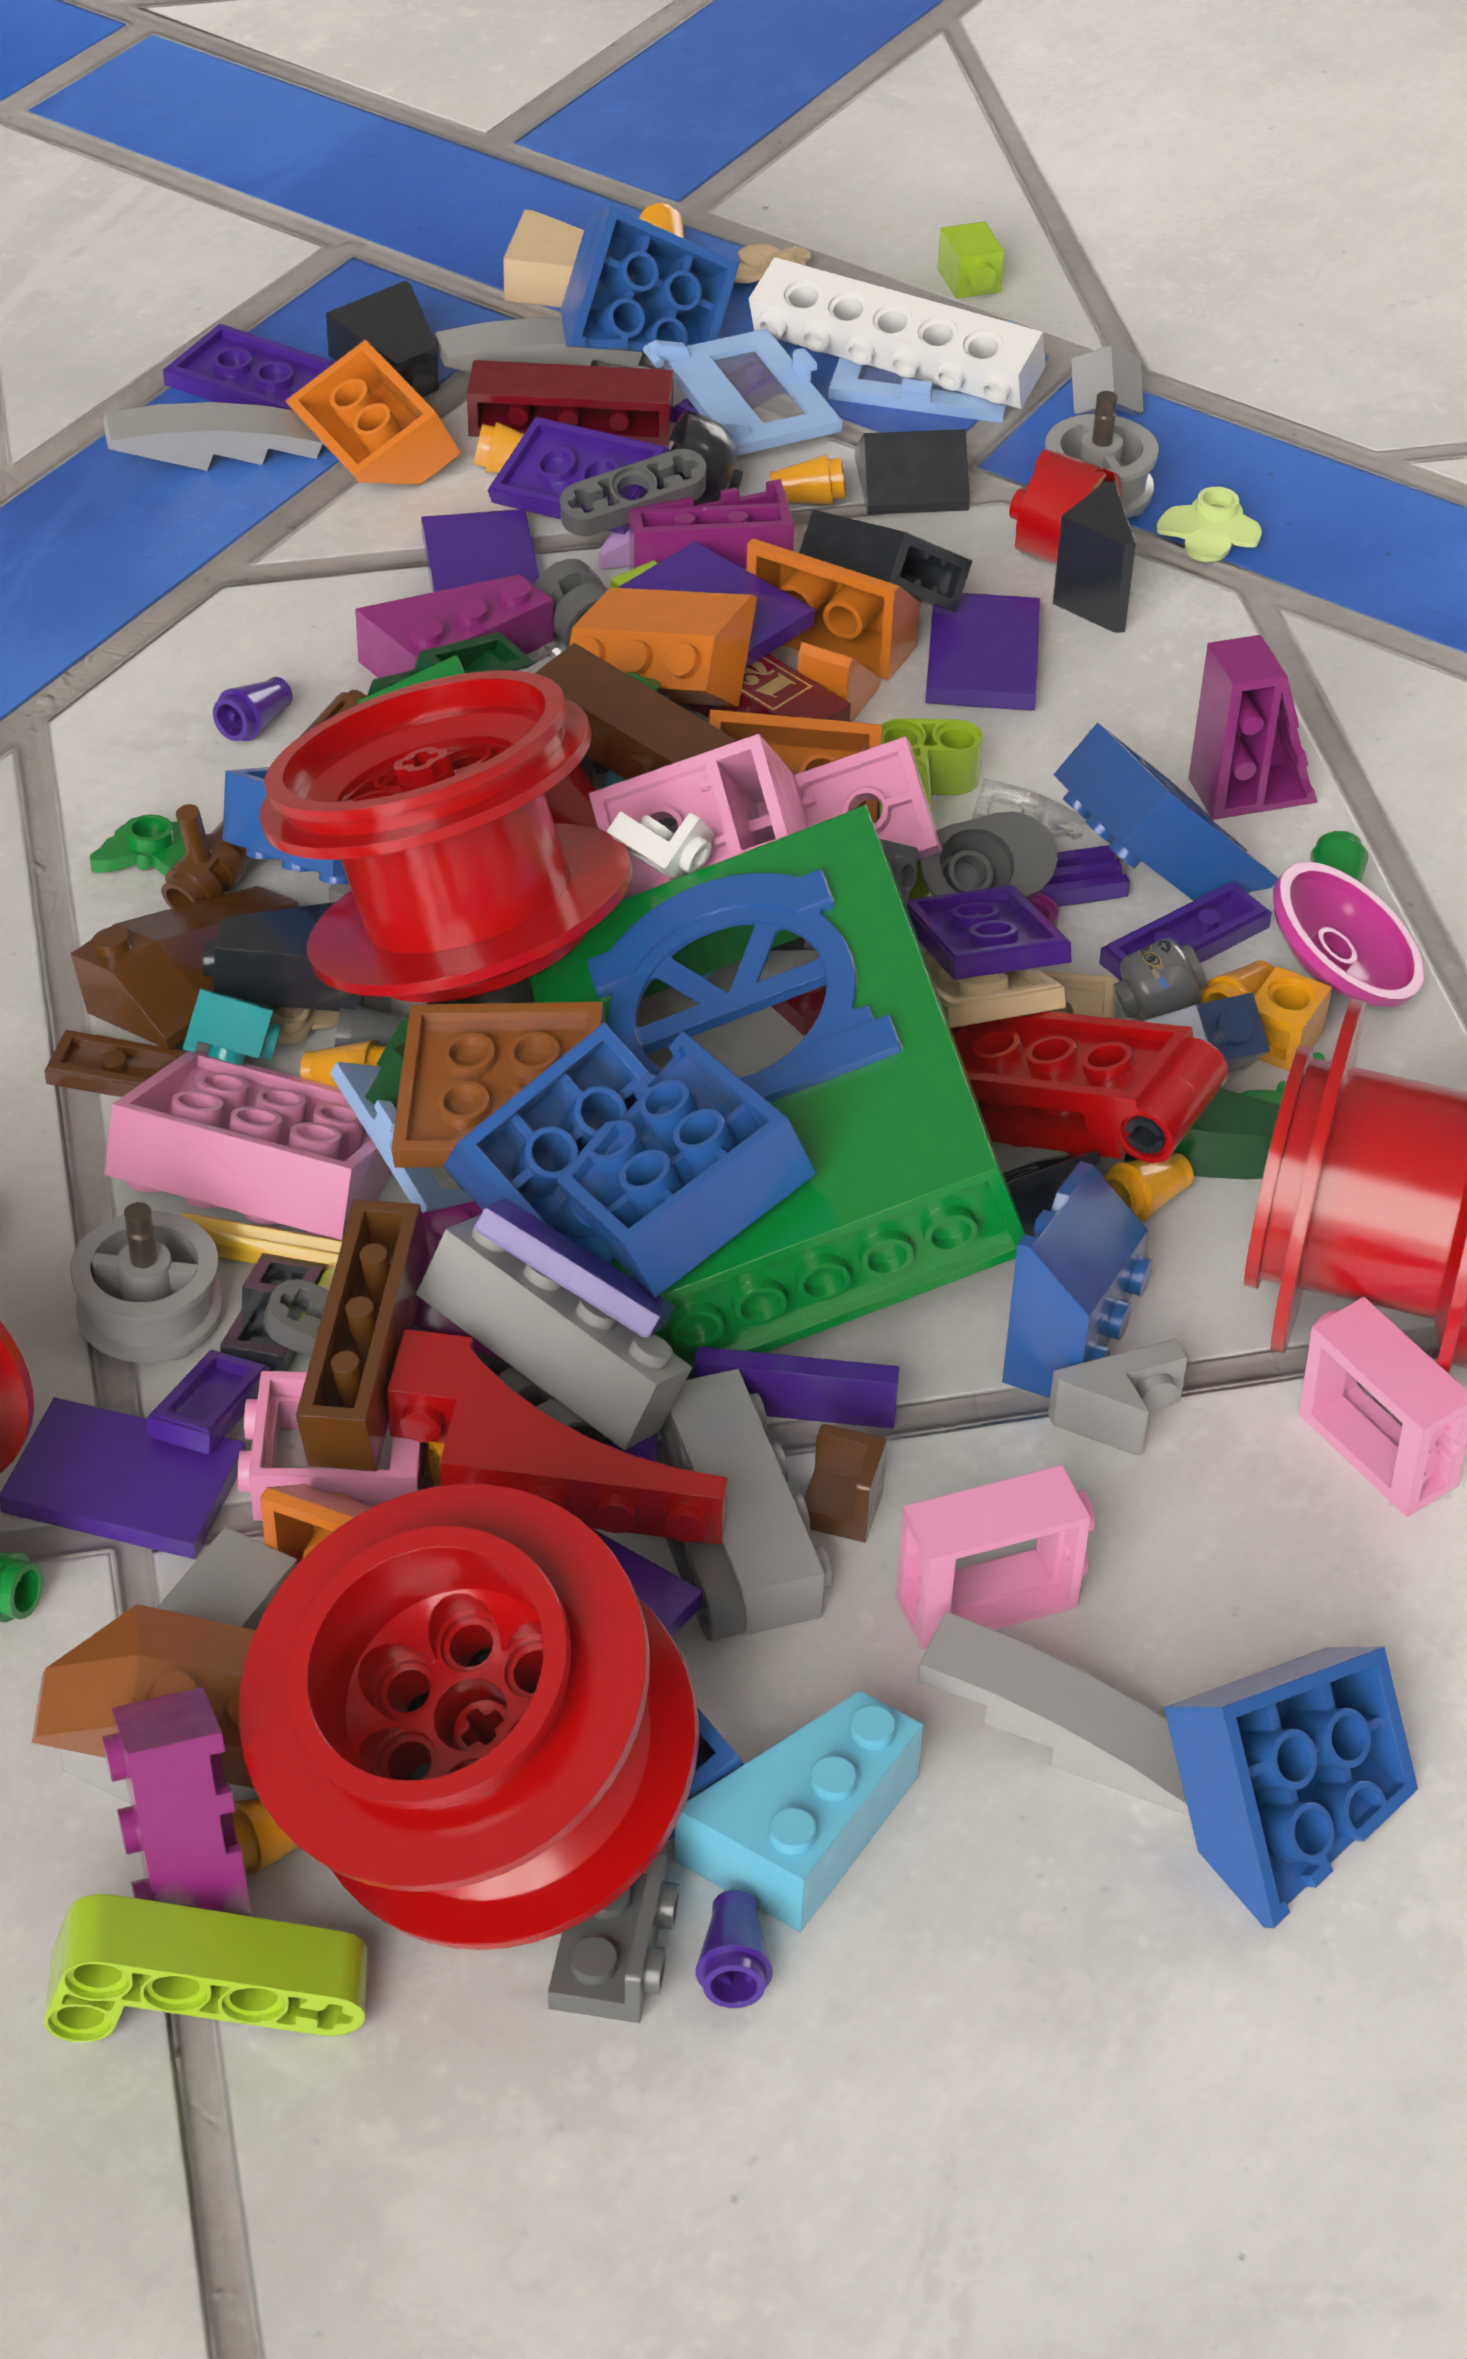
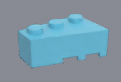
[674,1691,923,1932]

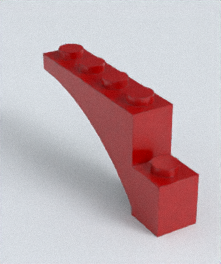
[387,1329,727,1545]

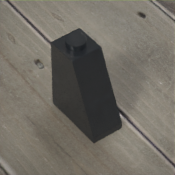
[326,281,439,397]
[799,510,972,612]
[203,902,364,1011]

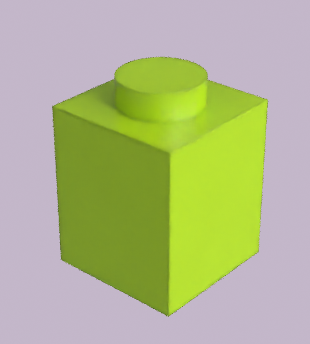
[937,221,1004,299]

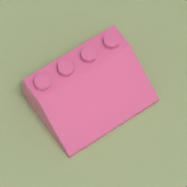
[104,1050,391,1240]

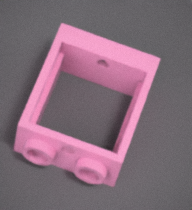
[1299,1297,1467,1517]
[238,1371,425,1521]
[895,1465,1095,1650]

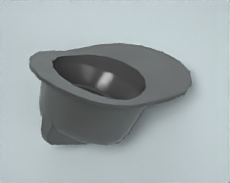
[920,811,1058,898]

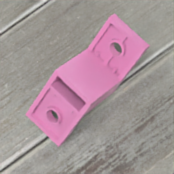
[589,734,942,900]

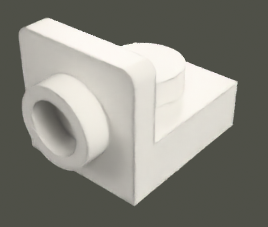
[606,811,714,880]

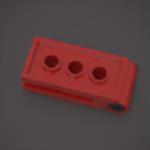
[951,1011,1228,1163]

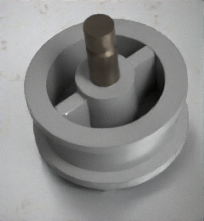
[1045,391,1159,518]
[70,1202,223,1363]

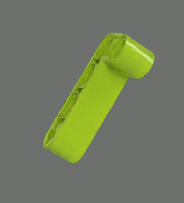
[877,718,983,900]
[44,1894,368,2042]

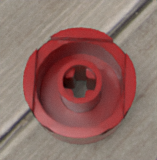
[1009,449,1122,565]

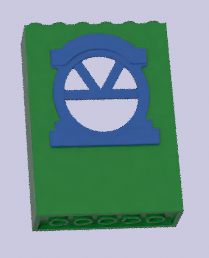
[529,805,1025,1380]

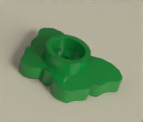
[90,814,186,876]

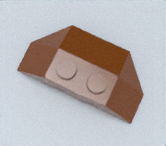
[31,1604,256,1789]

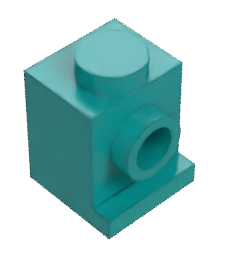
[183,987,281,1066]

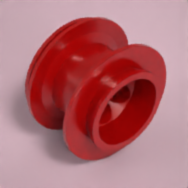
[259,670,633,1003]
[1244,998,1467,1373]
[238,1484,699,1950]

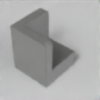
[1071,345,1143,416]

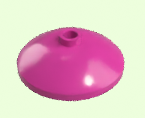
[1273,862,1424,1007]

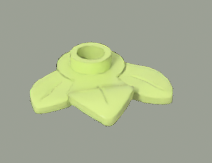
[1157,487,1262,563]

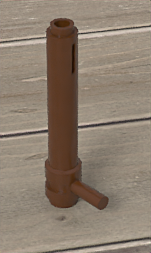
[161,690,367,908]

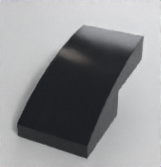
[220,1253,325,1372]

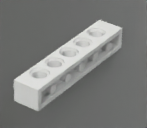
[749,257,1046,409]

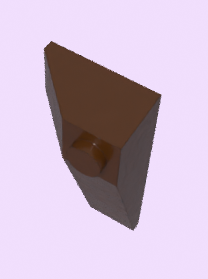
[70,886,299,1050]

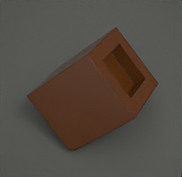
[804,1424,887,1543]

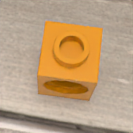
[1254,966,1332,1072]

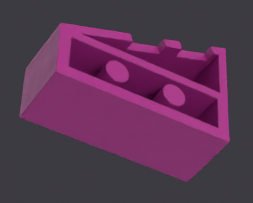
[629,479,794,570]
[355,574,554,678]
[1188,635,1317,820]
[102,1687,252,1917]

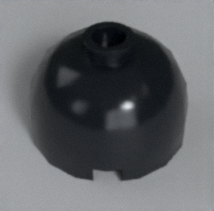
[657,410,744,506]

